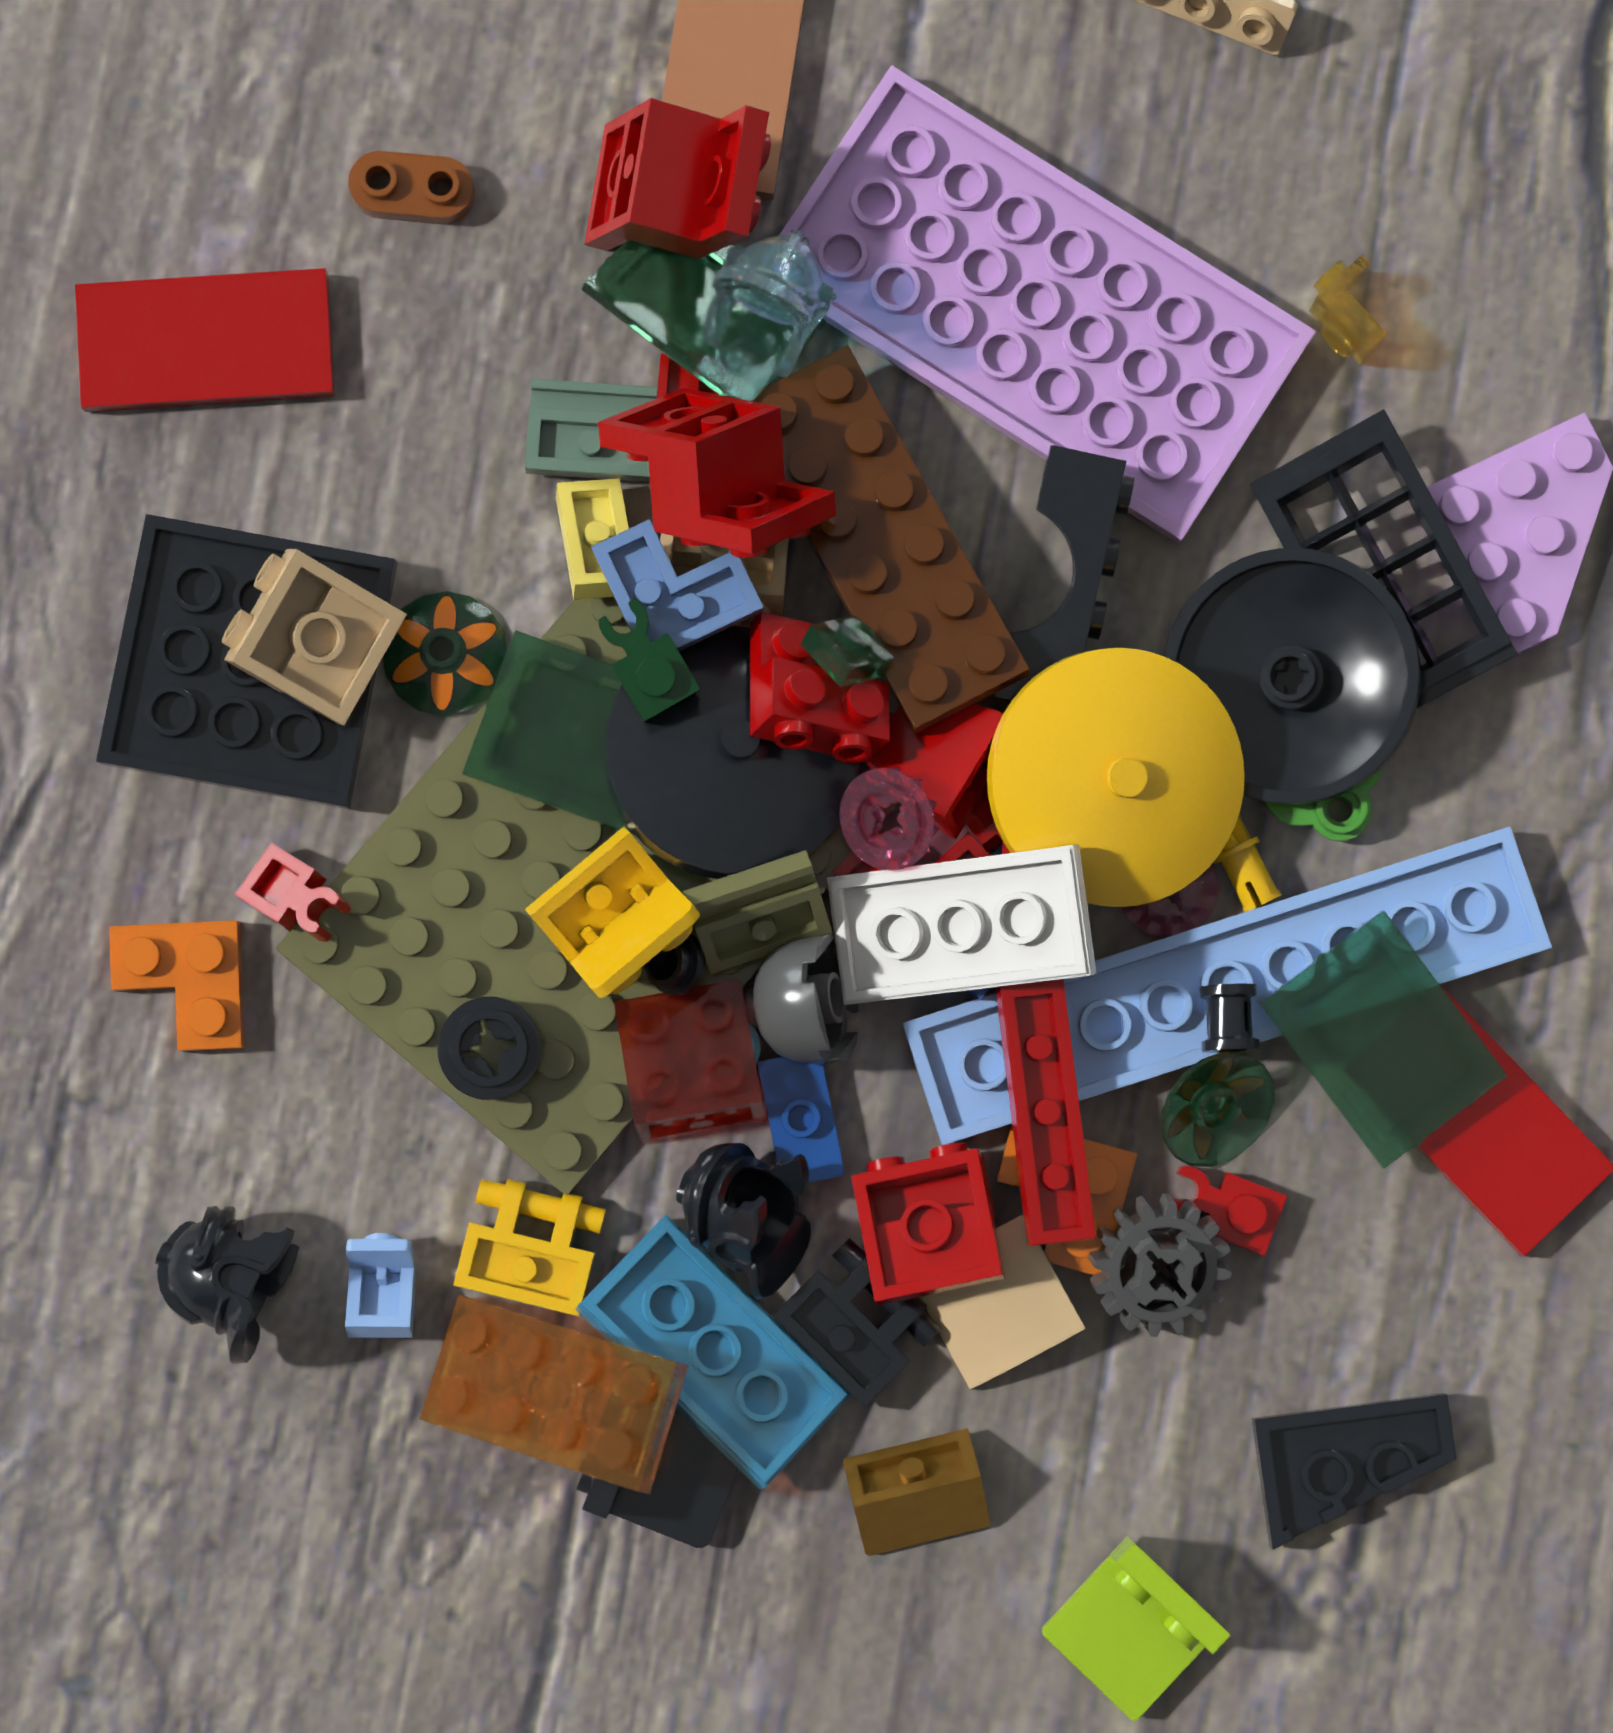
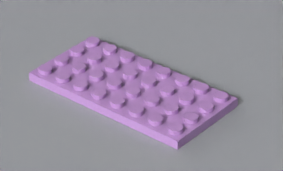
[756,65,1316,545]

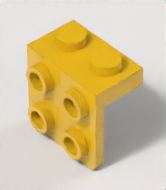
[525,826,700,998]

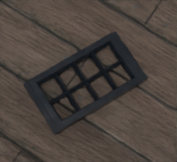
[1250,409,1518,709]

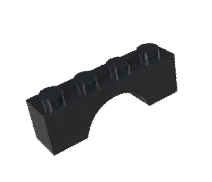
[995,445,1135,700]

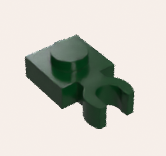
[599,599,701,723]

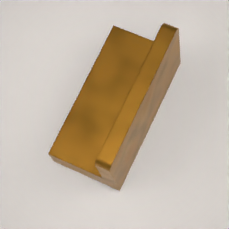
[842,1428,991,1556]

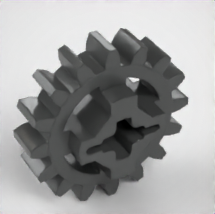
[1088,1193,1232,1337]

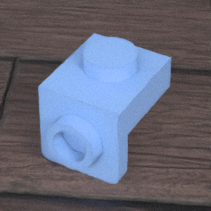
[345,1233,417,1338]

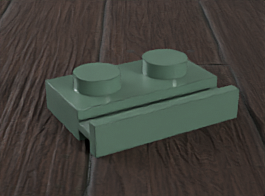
[525,379,658,482]

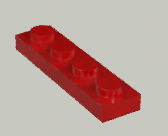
[995,979,1096,1246]

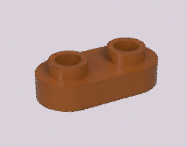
[348,151,475,224]

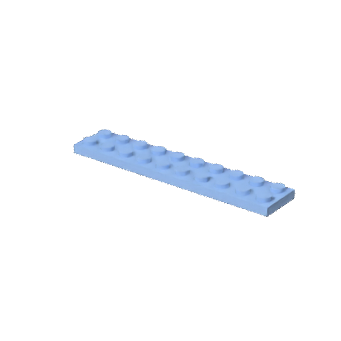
[902,826,1552,1145]

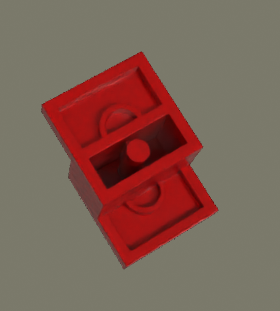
[584,98,771,259]
[598,388,836,558]

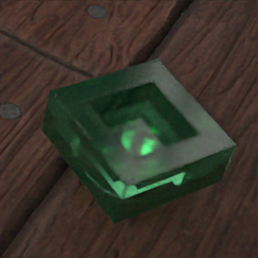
[800,615,894,687]

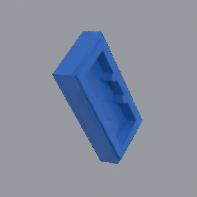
[757,1057,845,1183]

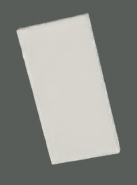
[827,844,1097,1005]

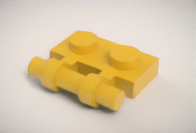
[453,1178,606,1316]

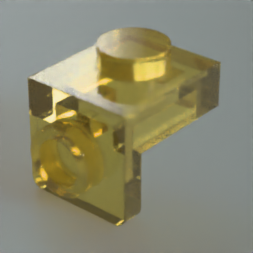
[1309,255,1388,365]

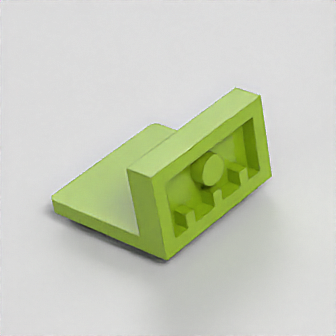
[1041,1536,1231,1721]

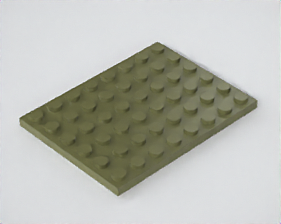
[275,597,897,1194]

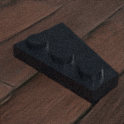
[1251,1393,1457,1550]

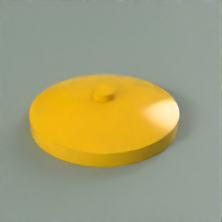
[987,648,1245,907]

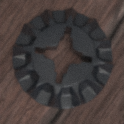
[437,997,541,1100]

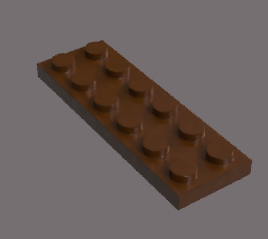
[743,345,1029,735]

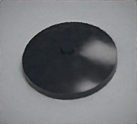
[1164,548,1421,805]
[602,626,860,879]

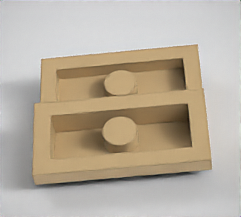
[920,1214,1086,1390]

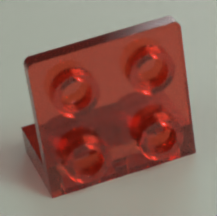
[615,980,767,1144]

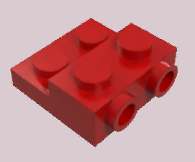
[750,611,890,763]
[851,1143,1006,1305]

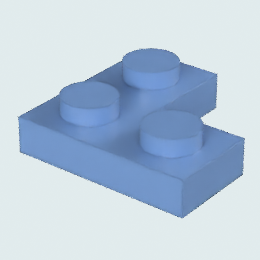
[591,519,764,651]

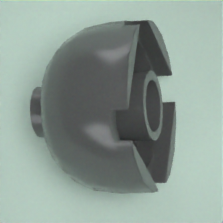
[746,933,859,1064]

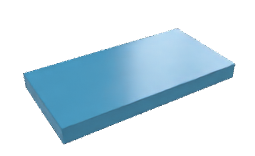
[575,1214,851,1491]

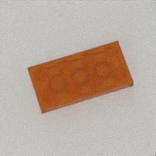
[420,1295,688,1494]

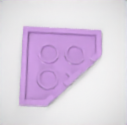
[1427,412,1613,654]

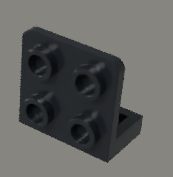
[576,1382,738,1548]

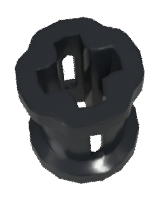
[1199,983,1260,1053]

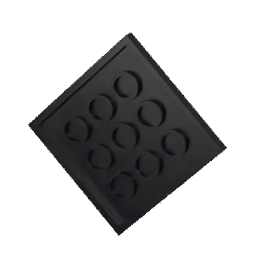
[96,514,398,810]

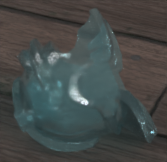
[703,229,836,378]

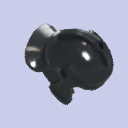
[676,1143,811,1299]
[155,1206,299,1364]

